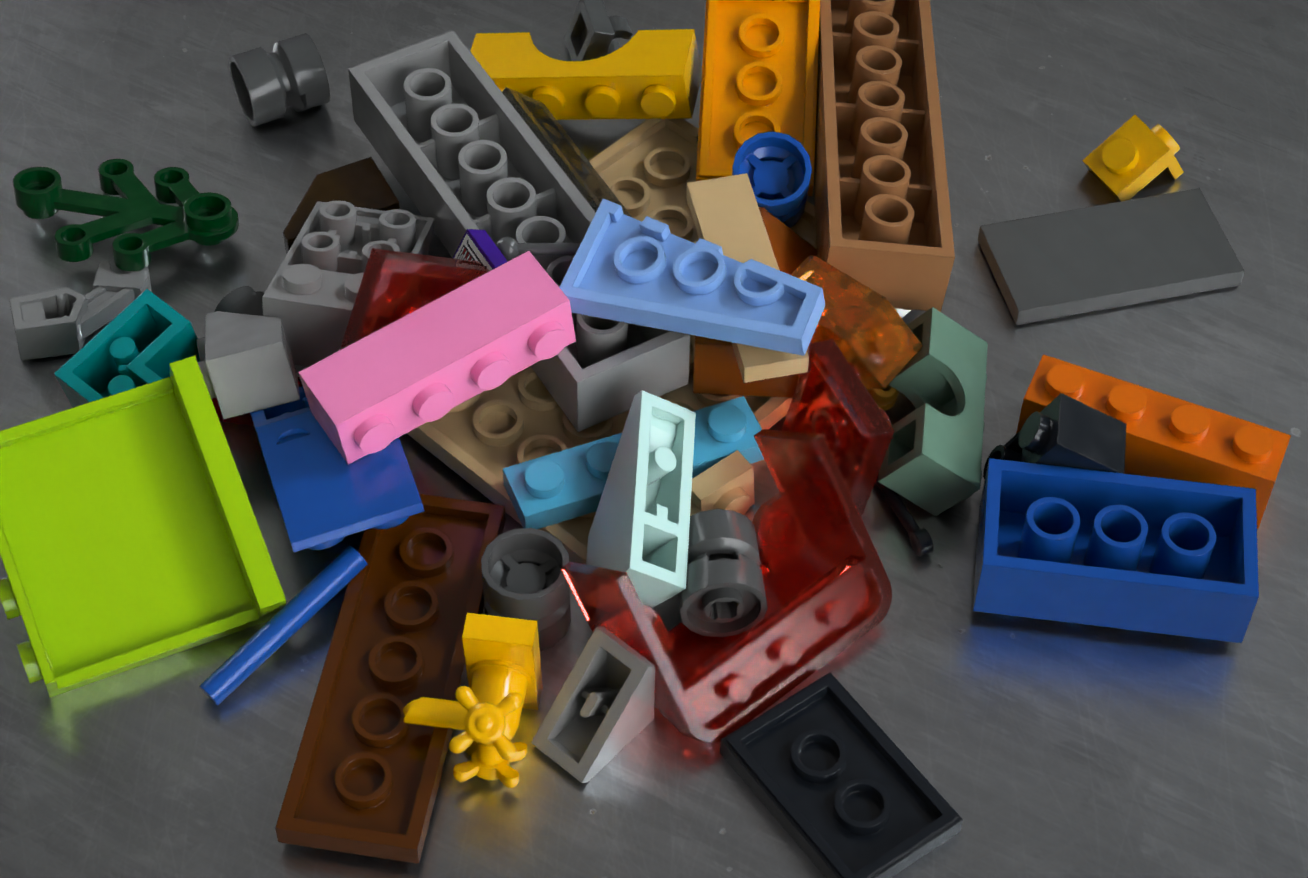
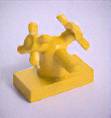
[403,613,543,788]

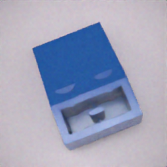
[250,386,425,552]

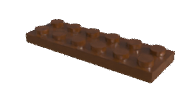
[275,494,506,864]

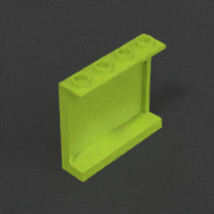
[0,355,286,698]

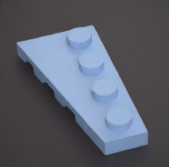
[559,198,826,356]

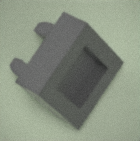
[564,0,633,61]

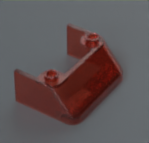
[561,429,892,744]

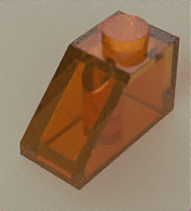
[791,255,923,391]

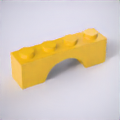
[470,29,702,120]

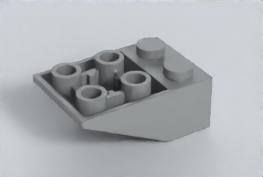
[262,201,435,367]

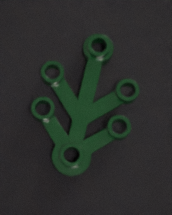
[13,159,239,271]

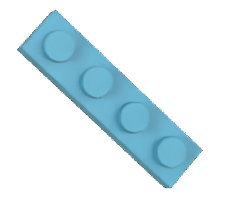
[503,396,769,529]

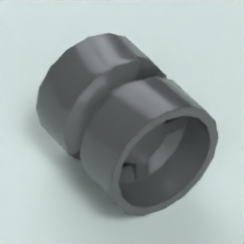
[229,33,330,127]
[678,509,768,637]
[481,528,571,652]

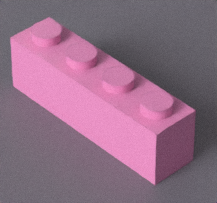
[298,251,576,465]

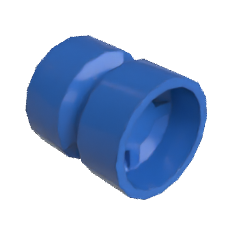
[732,131,812,228]

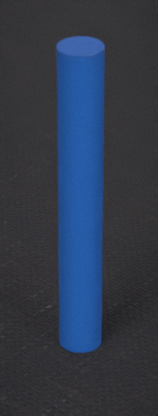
[199,545,368,706]

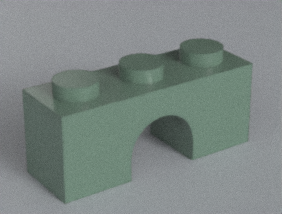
[878,307,988,516]

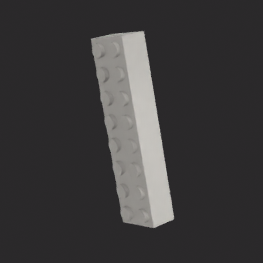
[348,30,691,432]

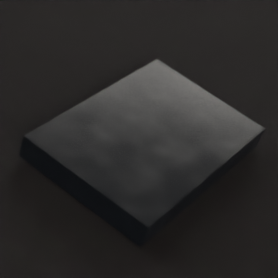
[720,672,963,878]

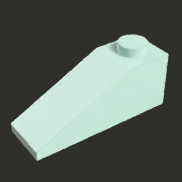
[584,390,696,616]

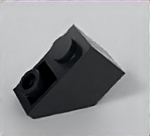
[983,393,1127,479]

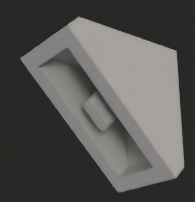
[531,626,655,783]

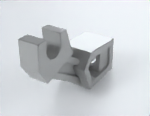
[9,260,152,361]

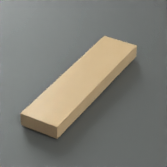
[687,173,809,383]

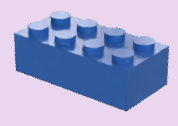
[973,458,1259,643]

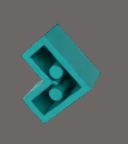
[54,289,201,408]

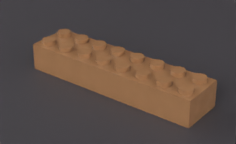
[814,0,955,312]

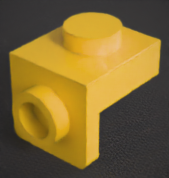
[1082,114,1184,202]

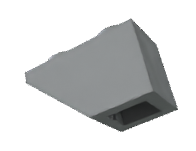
[196,311,300,419]

